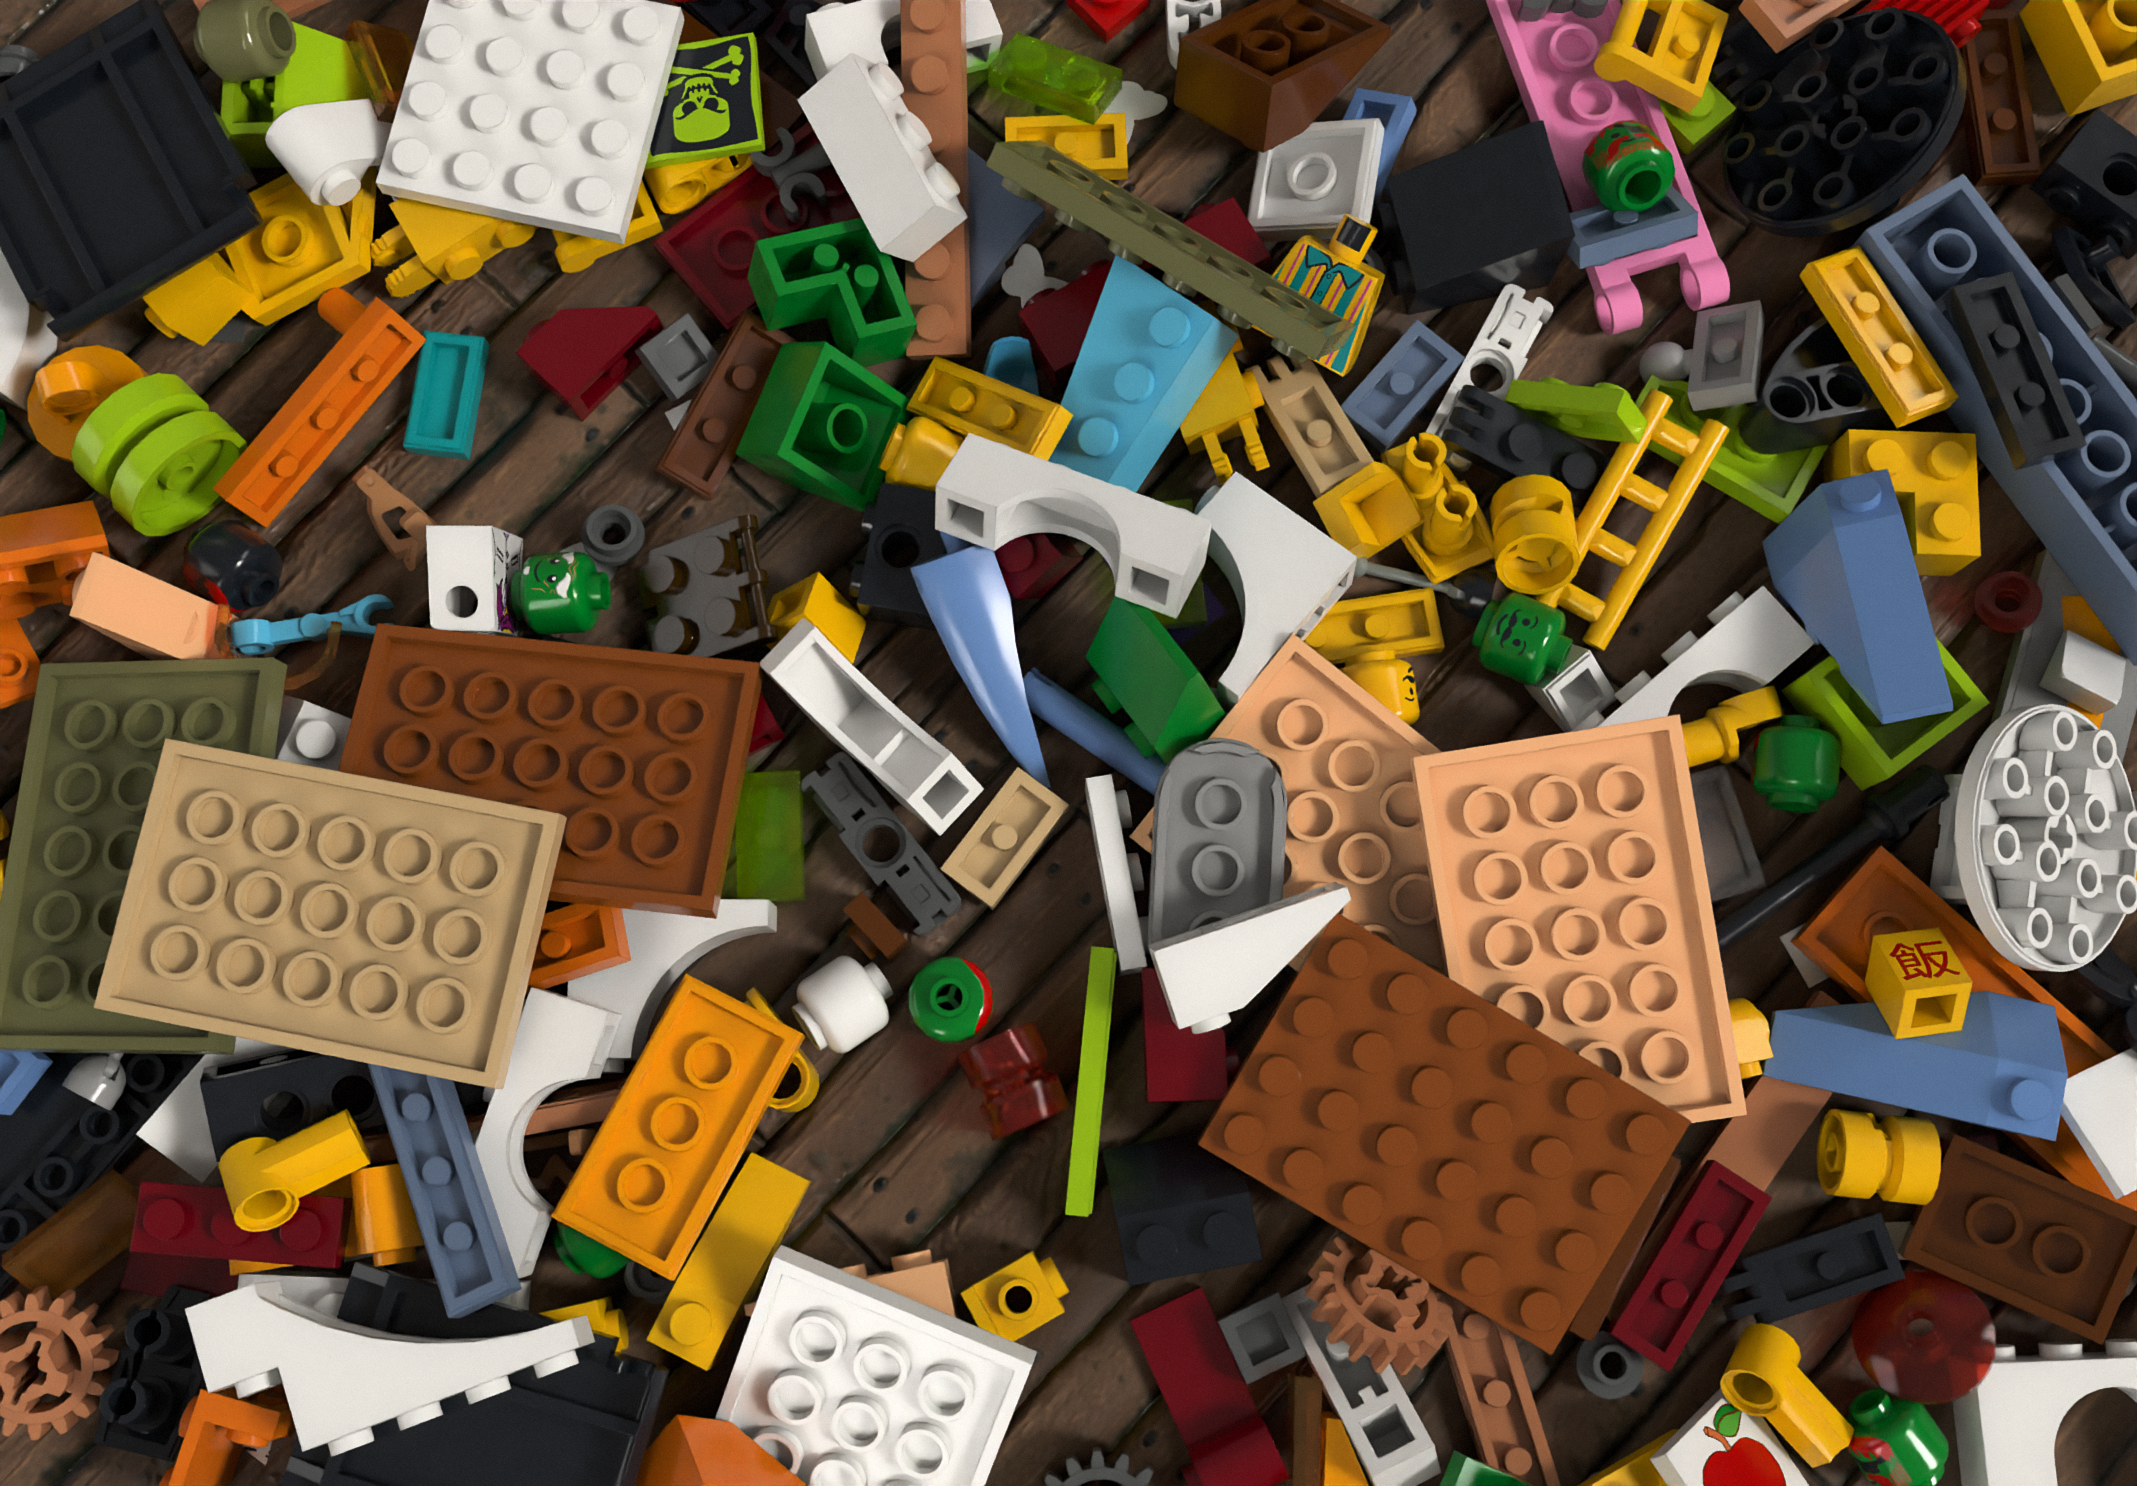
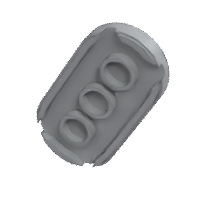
[1147,738,1287,945]

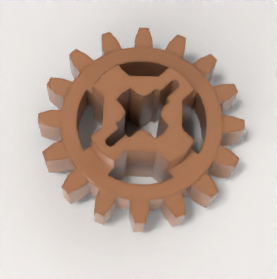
[1305,1236,1453,1375]
[0,1285,120,1440]

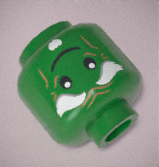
[511,552,611,635]

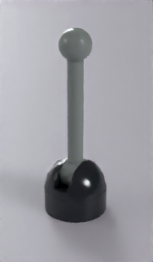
[1353,557,1497,621]

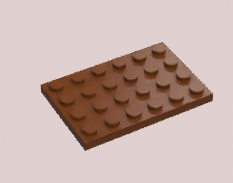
[338,623,764,919]
[1198,913,1691,1355]

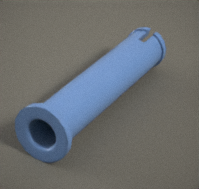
[1023,667,1166,796]

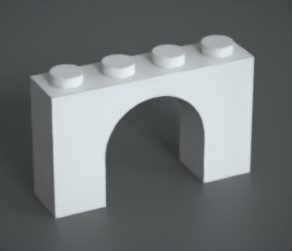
[1948,1339,2137,1486]

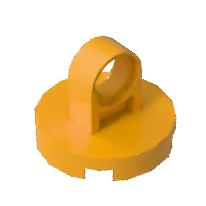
[27,345,149,463]

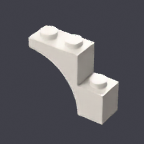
[760,618,984,836]

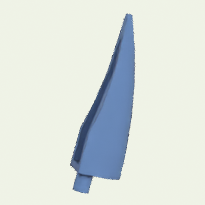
[910,531,1051,789]

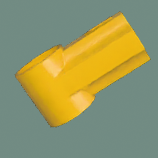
[218,1109,372,1232]
[1720,1323,1855,1468]

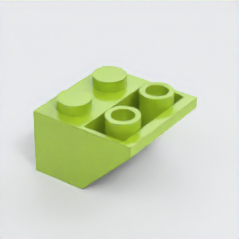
[221,21,372,168]

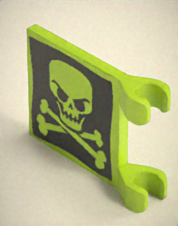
[644,32,765,170]

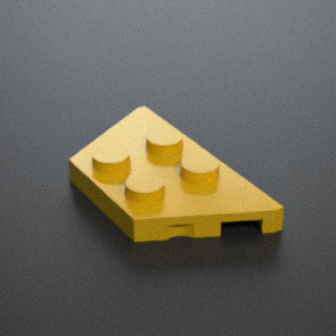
[218,166,378,326]

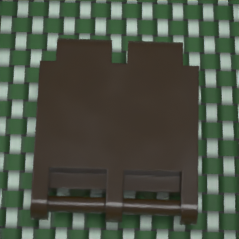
[635,514,779,659]

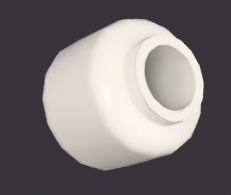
[791,955,893,1054]

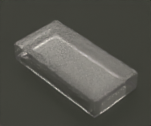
[1690,764,1767,903]

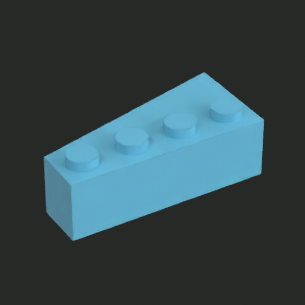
[1048,255,1239,538]

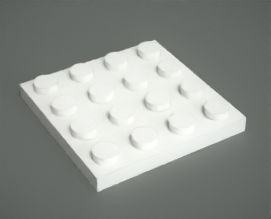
[376,0,685,244]
[715,1245,1037,1486]

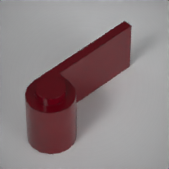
[1129,1286,1290,1486]

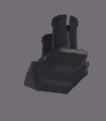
[93,1285,211,1462]

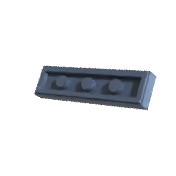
[367,1063,522,1319]

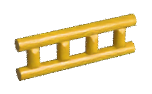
[1532,389,1730,652]

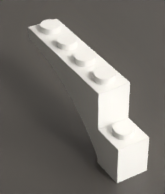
[185,1280,595,1457]

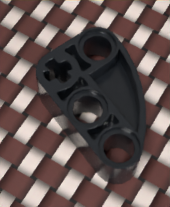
[1738,316,1896,454]

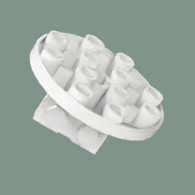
[1930,704,2137,972]

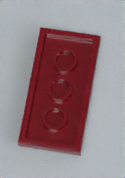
[652,121,861,335]

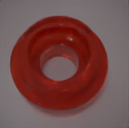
[1974,571,2042,633]

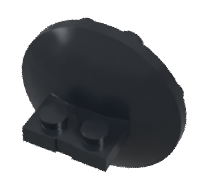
[1721,7,1967,238]

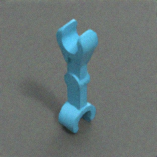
[230,594,394,655]

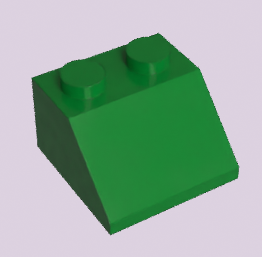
[735,341,911,512]
[1085,596,1227,765]

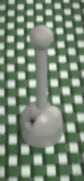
[62,1053,126,1111]

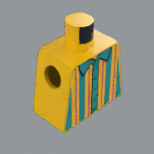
[1251,213,1385,377]

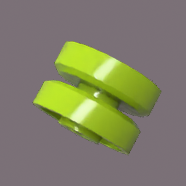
[71,373,247,536]

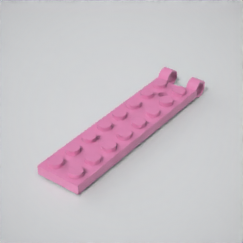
[1486,0,1730,336]

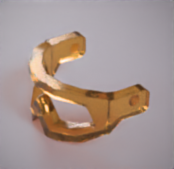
[214,603,342,690]

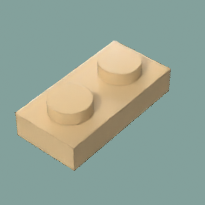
[940,767,1069,910]

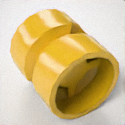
[1490,474,1581,595]
[1817,1109,1941,1205]

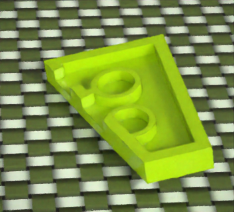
[1634,374,1829,525]

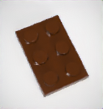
[1898,1131,2137,1345]

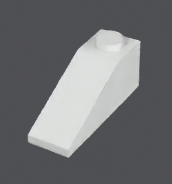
[1148,882,1351,1034]
[1281,1282,1441,1486]

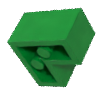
[747,217,917,367]

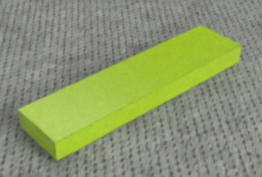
[1065,946,1117,1217]

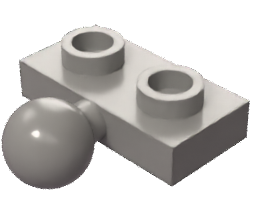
[1639,300,1765,411]

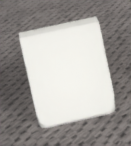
[2039,630,2126,715]
[1524,644,1617,733]

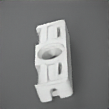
[1425,284,1553,472]

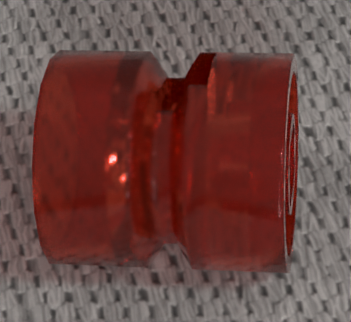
[957,1021,1071,1141]

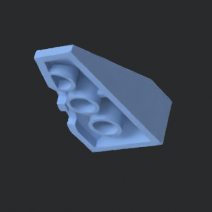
[1762,469,1953,724]
[1761,991,2068,1141]

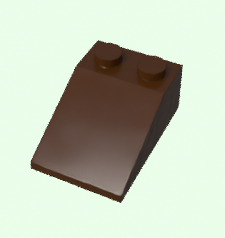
[1174,0,1391,153]

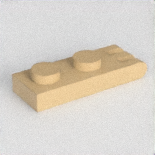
[1245,355,1374,499]

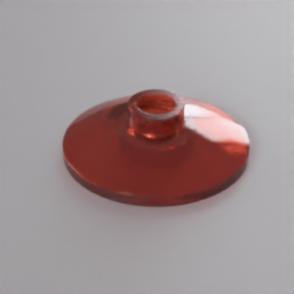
[1852,1271,1997,1404]

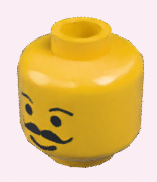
[1340,650,1420,726]

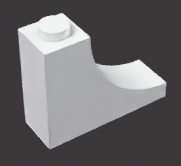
[1194,472,1358,714]
[567,899,777,1074]

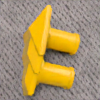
[1380,432,1495,585]

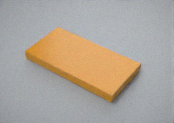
[551,974,805,1281]

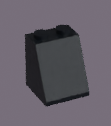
[1373,120,1575,315]

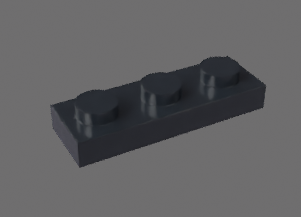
[1942,271,2087,471]

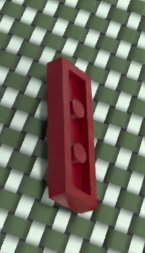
[1605,1160,1772,1372]
[130,1182,353,1268]

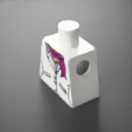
[426,525,523,636]

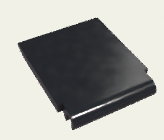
[0,0,264,343]
[280,1261,670,1486]

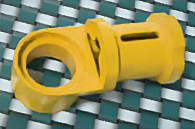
[1681,686,1785,768]

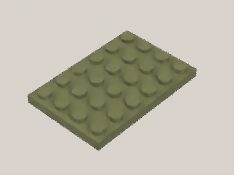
[0,657,287,1055]

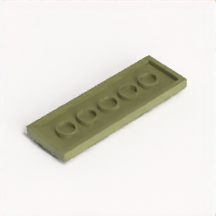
[986,140,1356,362]

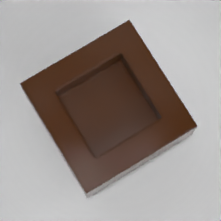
[843,892,911,963]

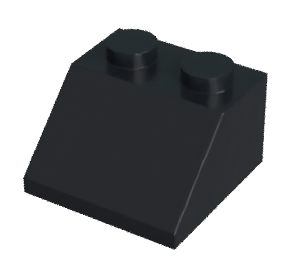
[1102,1131,1263,1286]

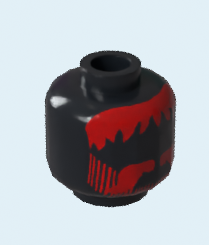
[183,519,282,613]

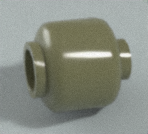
[194,0,296,83]

